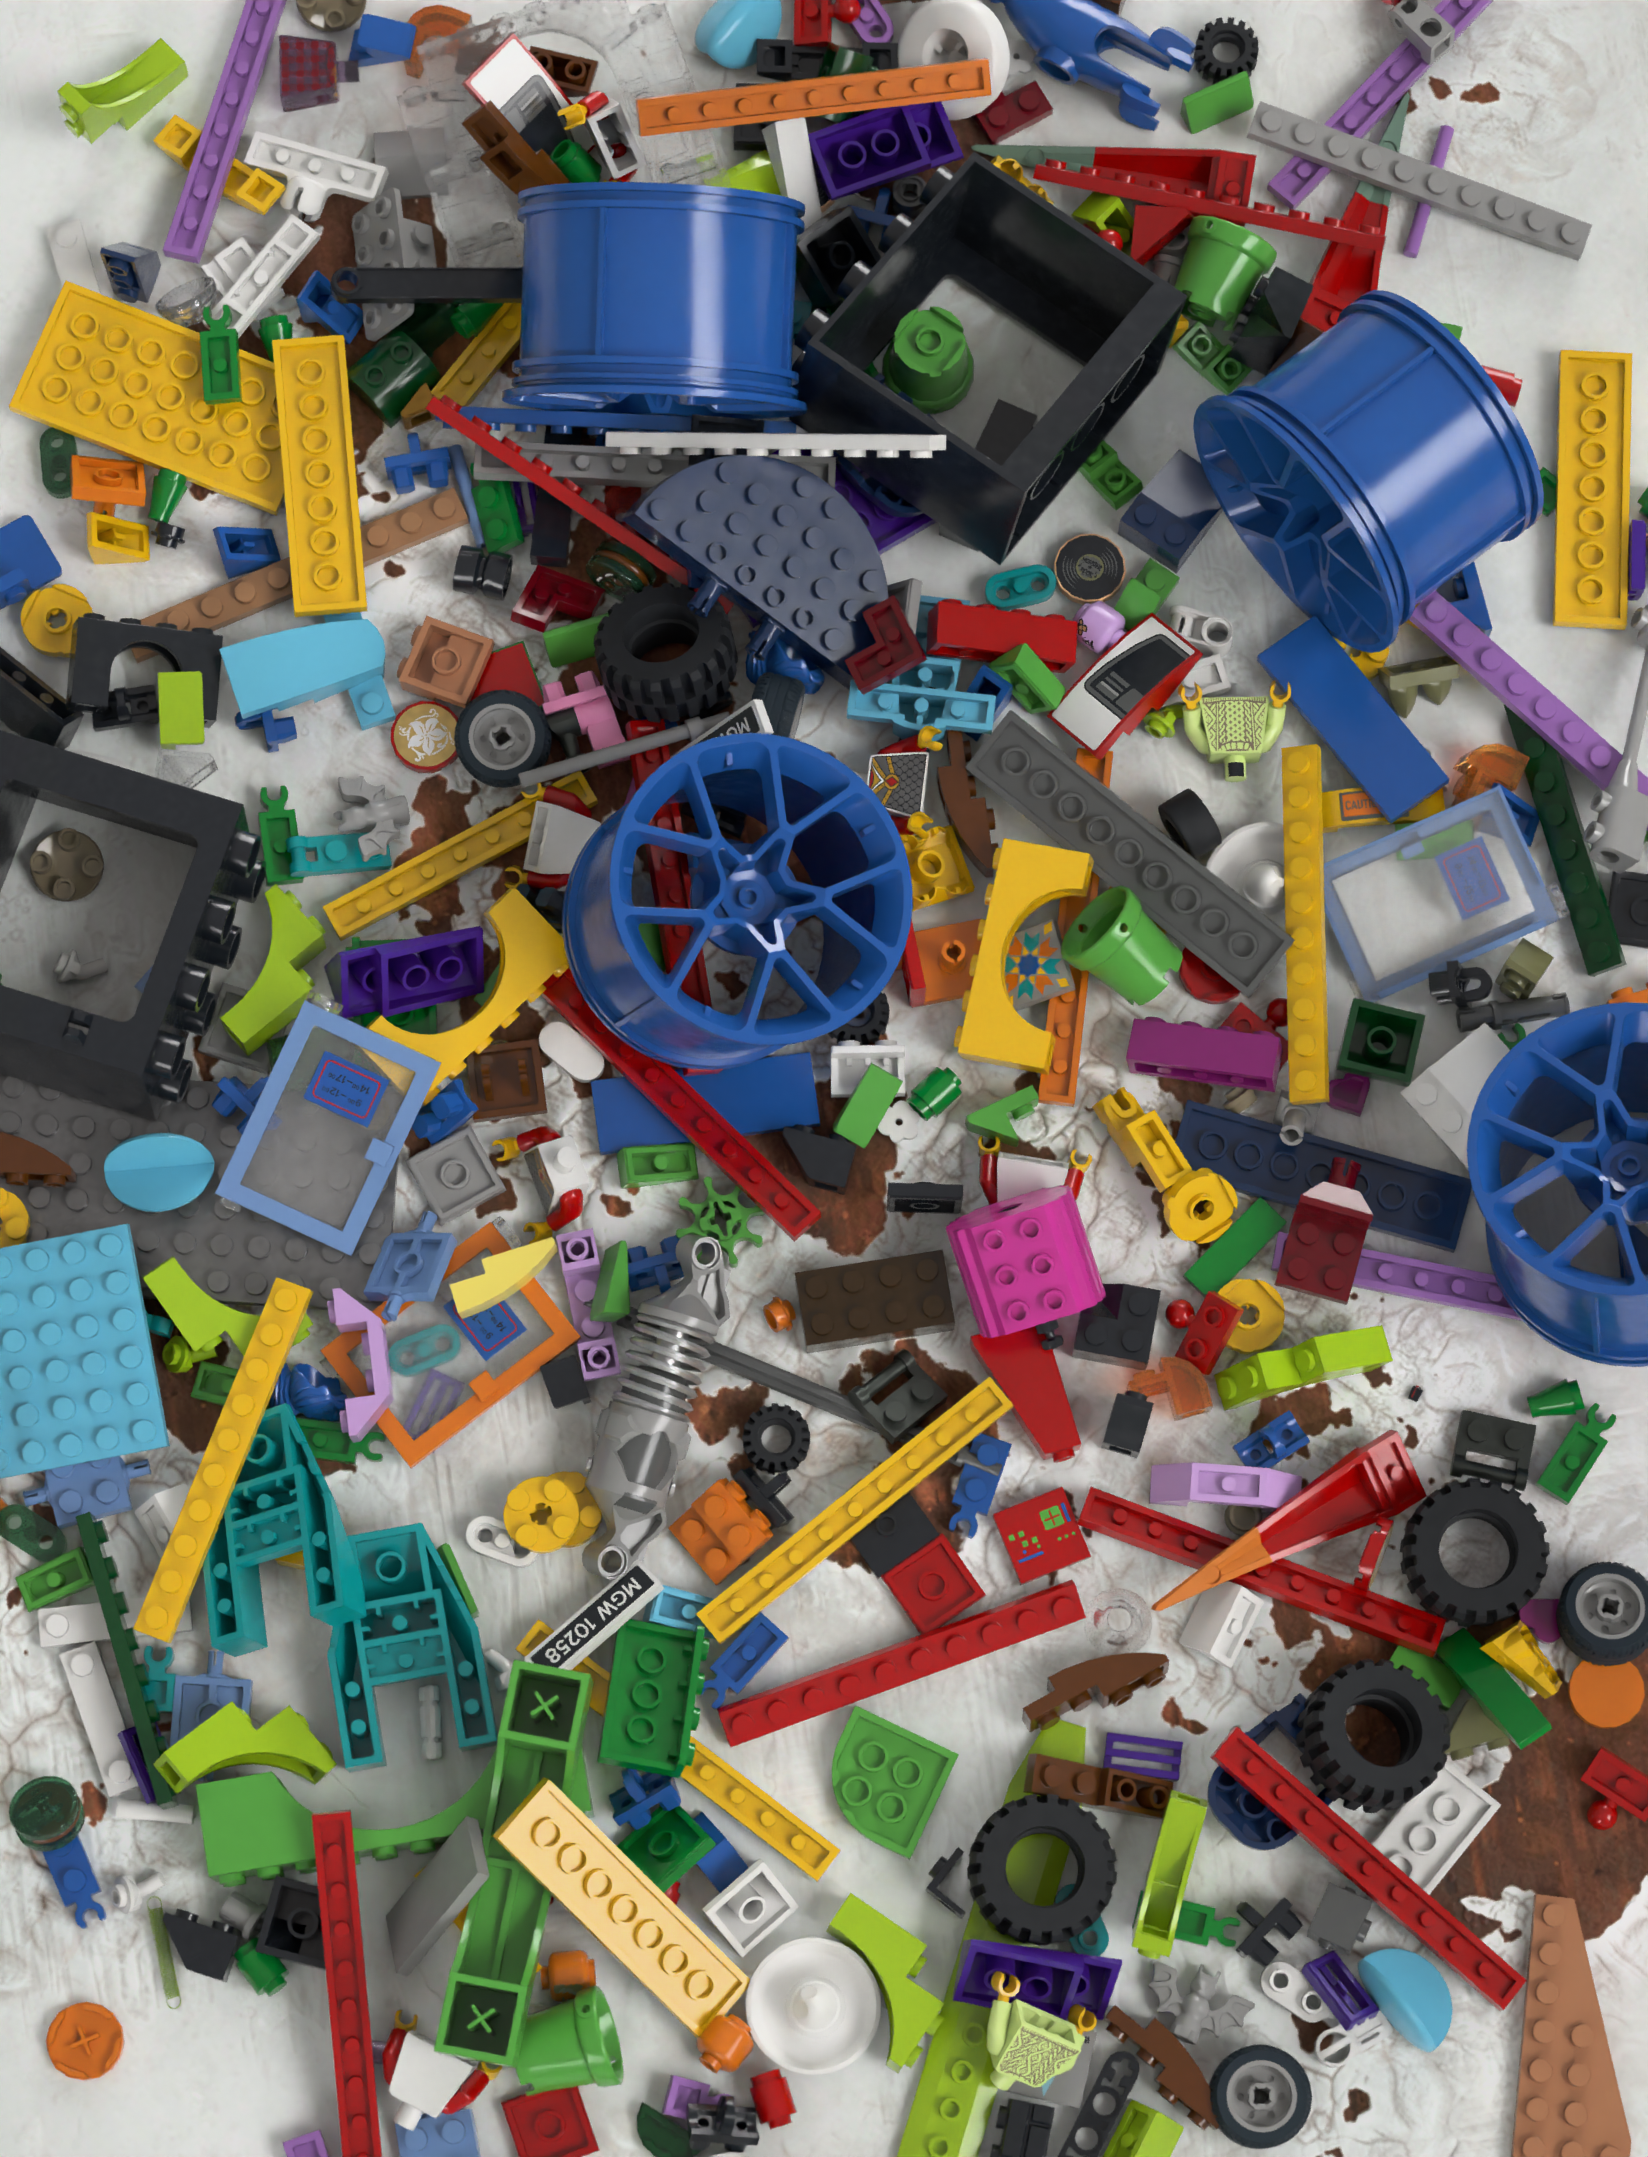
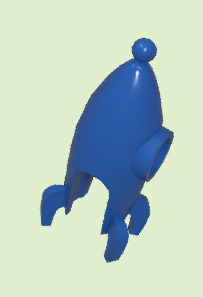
[989,0,1196,131]

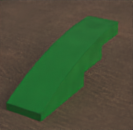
[1435,1627,1552,1750]

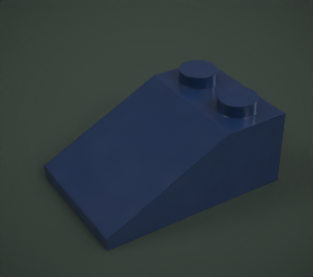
[1118,449,1223,574]

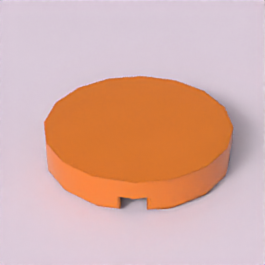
[1568,1660,1645,1729]
[46,2002,125,2081]

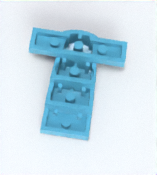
[847,595,996,742]
[219,612,396,731]

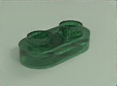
[39,427,78,499]
[0,1504,67,1563]

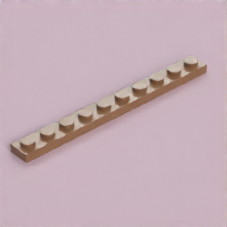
[131,487,469,664]

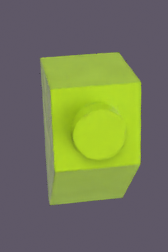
[1071,191,1134,259]

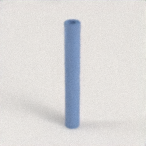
[448,445,486,548]

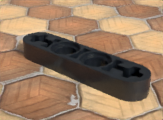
[1057,2051,1140,2157]

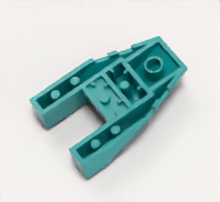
[203,1403,366,1657]
[327,1523,498,1773]

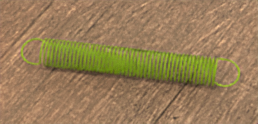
[147,1896,181,2009]

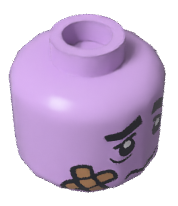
[1072,601,1126,655]

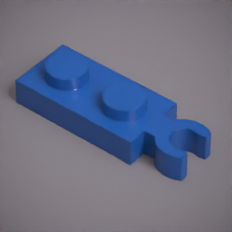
[949,1434,1012,1539]
[700,1612,789,1710]
[39,1826,106,1929]

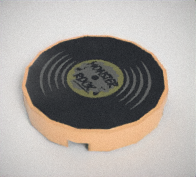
[1054,534,1126,605]

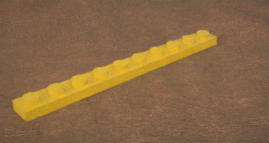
[1281,744,1329,1105]
[133,1277,313,1644]
[696,1376,1014,1644]
[515,1619,841,1882]

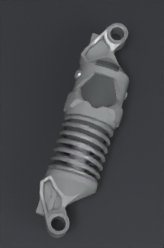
[582,1234,731,1579]

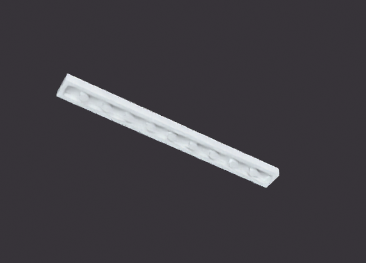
[606,431,946,458]

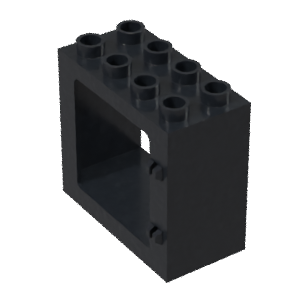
[789,152,1188,565]
[0,730,266,1121]

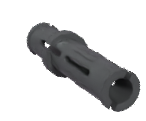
[1456,992,1570,1033]

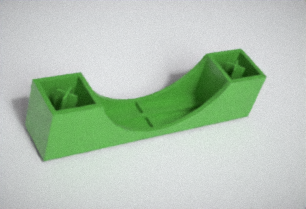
[434,1660,594,2069]
[196,1743,594,1888]

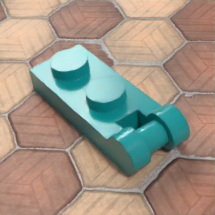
[285,832,392,877]

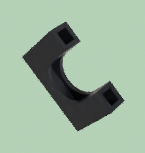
[65,613,223,728]

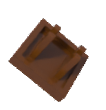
[466,1039,548,1123]

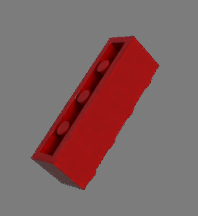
[926,599,1077,674]

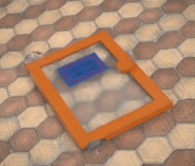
[319,1216,581,1468]

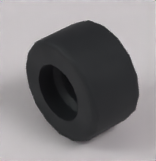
[1158,789,1222,859]

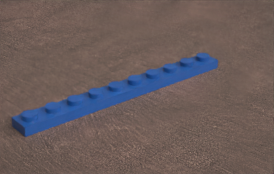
[435,406,797,436]

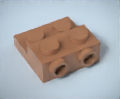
[397,616,495,708]

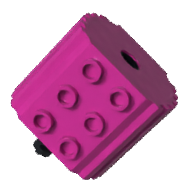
[946,1185,1106,1350]

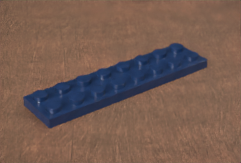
[1175,1100,1472,1253]

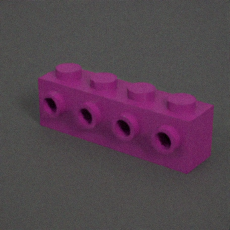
[1126,1017,1283,1092]

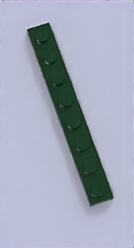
[1504,704,1627,977]
[75,1512,181,1810]

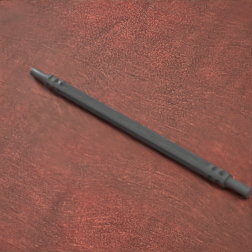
[584,1300,1002,1476]

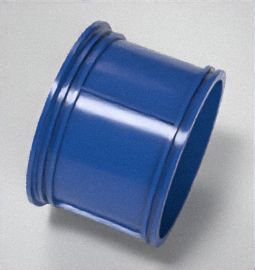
[502,182,807,419]
[1193,290,1544,653]
[562,733,913,1070]
[1467,1002,1648,1367]

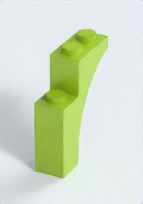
[57,38,189,144]
[220,884,327,1056]
[142,1256,313,1357]
[1214,1325,1393,1411]
[153,1701,337,1794]
[1132,1790,1208,1959]
[826,1893,945,2073]

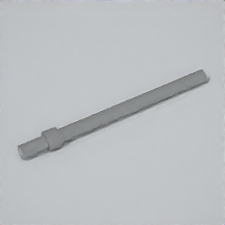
[518,711,730,788]

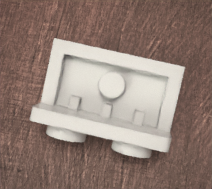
[831,1040,905,1098]

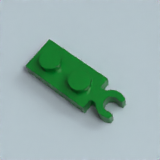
[200,305,242,405]
[470,462,525,554]
[257,785,304,886]
[1535,1403,1616,1505]
[296,1418,386,1465]
[1132,1890,1240,1947]

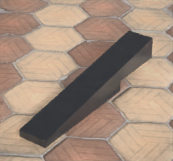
[530,427,583,568]

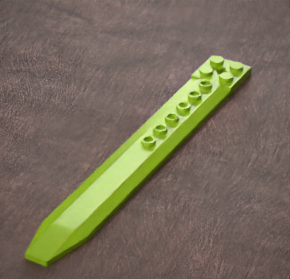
[897,1720,1086,2157]

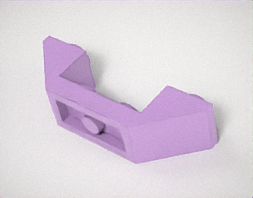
[556,1228,621,1381]
[327,1288,394,1443]
[1149,1462,1302,1513]

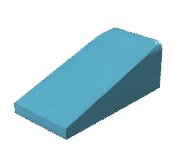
[643,1585,715,1639]

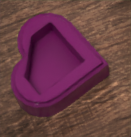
[1325,1073,1370,1117]
[1517,1599,1560,1644]

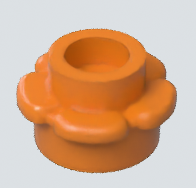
[763,1297,796,1332]

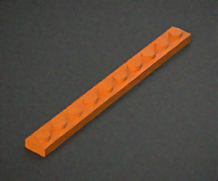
[635,58,992,137]
[1038,747,1113,1107]

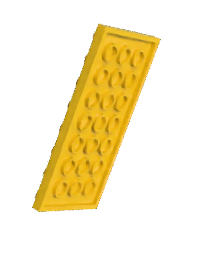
[9,281,285,516]

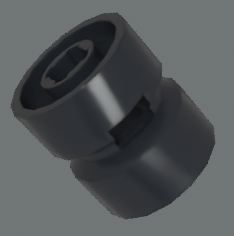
[453,545,513,601]

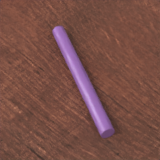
[1403,125,1454,258]

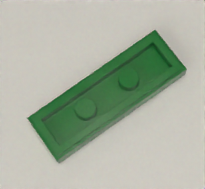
[1183,1197,1287,1298]

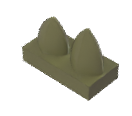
[1378,656,1460,718]

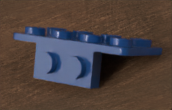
[0,515,62,610]

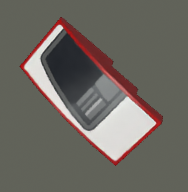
[461,33,595,157]
[1047,613,1203,760]

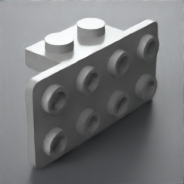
[352,187,437,341]

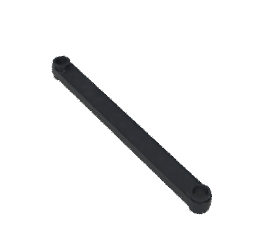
[330,267,523,304]

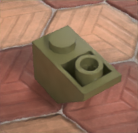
[1495,938,1554,1000]
[1443,1698,1511,1761]

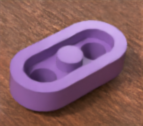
[849,0,894,43]

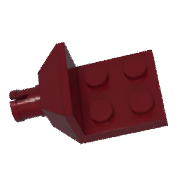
[1274,1157,1373,1305]

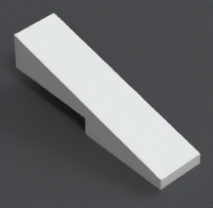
[762,117,822,239]

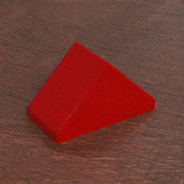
[1130,205,1195,266]

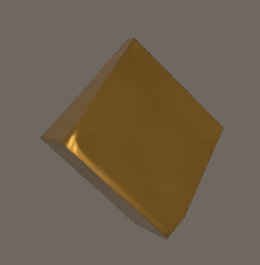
[401,383,435,430]

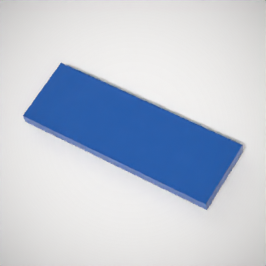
[1257,615,1449,824]
[591,1052,820,1155]

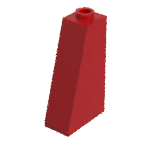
[969,1326,1081,1463]

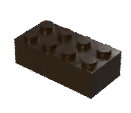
[795,1250,955,1354]

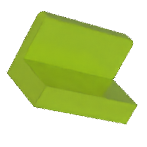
[158,671,205,752]
[1103,2099,1184,2157]

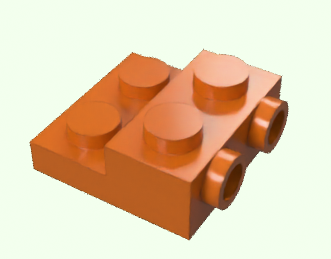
[668,1478,774,1585]

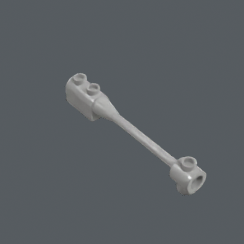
[1584,604,1648,874]

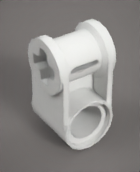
[1169,605,1234,657]

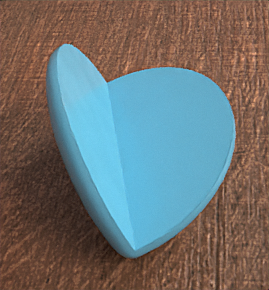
[695,0,782,69]
[104,1133,215,1212]
[1358,1948,1452,2052]

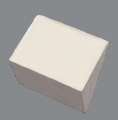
[702,1858,799,1958]

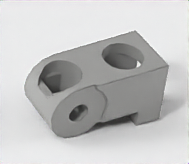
[1388,0,1455,66]

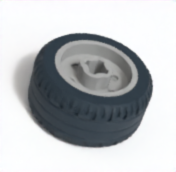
[751,672,805,739]
[454,690,551,788]
[1556,1562,1648,1666]
[1209,2045,1312,2149]

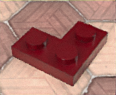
[973,80,1053,145]
[510,565,605,633]
[845,595,927,695]

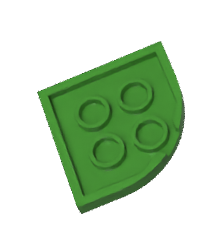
[832,1705,959,1860]

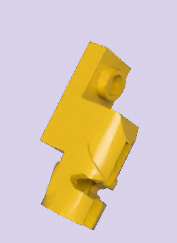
[1092,1087,1193,1193]

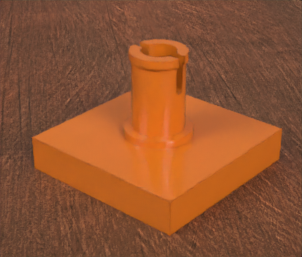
[70,455,146,517]
[914,918,981,1006]

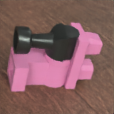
[542,671,630,777]

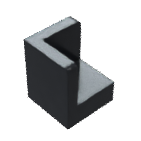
[540,1355,591,1409]

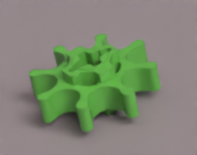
[676,1177,765,1268]

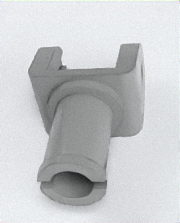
[1273,1090,1321,1146]

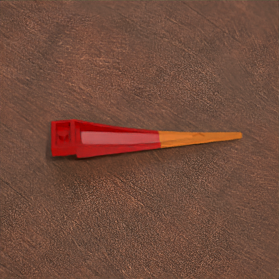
[1151,1429,1427,1611]

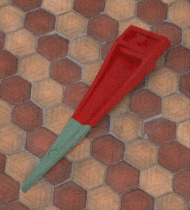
[1300,93,1410,331]
[971,144,1256,227]

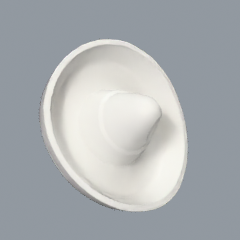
[897,0,1010,120]
[1206,822,1326,931]
[745,1937,881,2075]

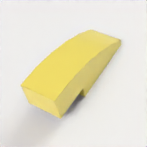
[450,1237,558,1319]

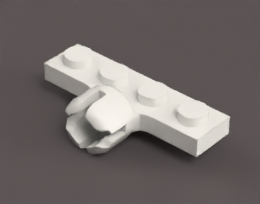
[244,131,389,222]

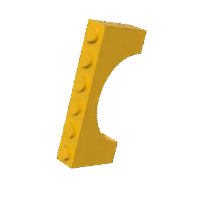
[954,838,1094,1075]
[351,887,569,1106]

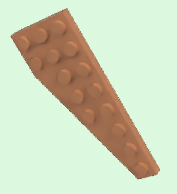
[1511,1894,1631,2157]

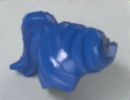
[745,630,825,695]
[269,1362,348,1422]

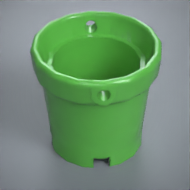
[1174,215,1277,331]
[882,307,974,414]
[1061,885,1183,1006]
[515,1986,624,2096]

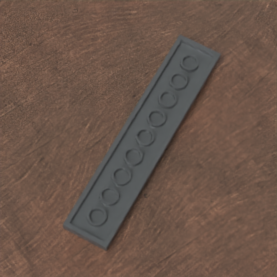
[965,710,1295,998]

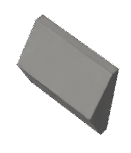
[373,127,449,200]

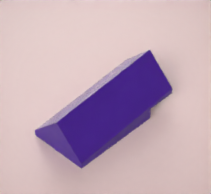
[808,101,964,201]
[324,926,484,1018]
[953,1939,1122,2021]

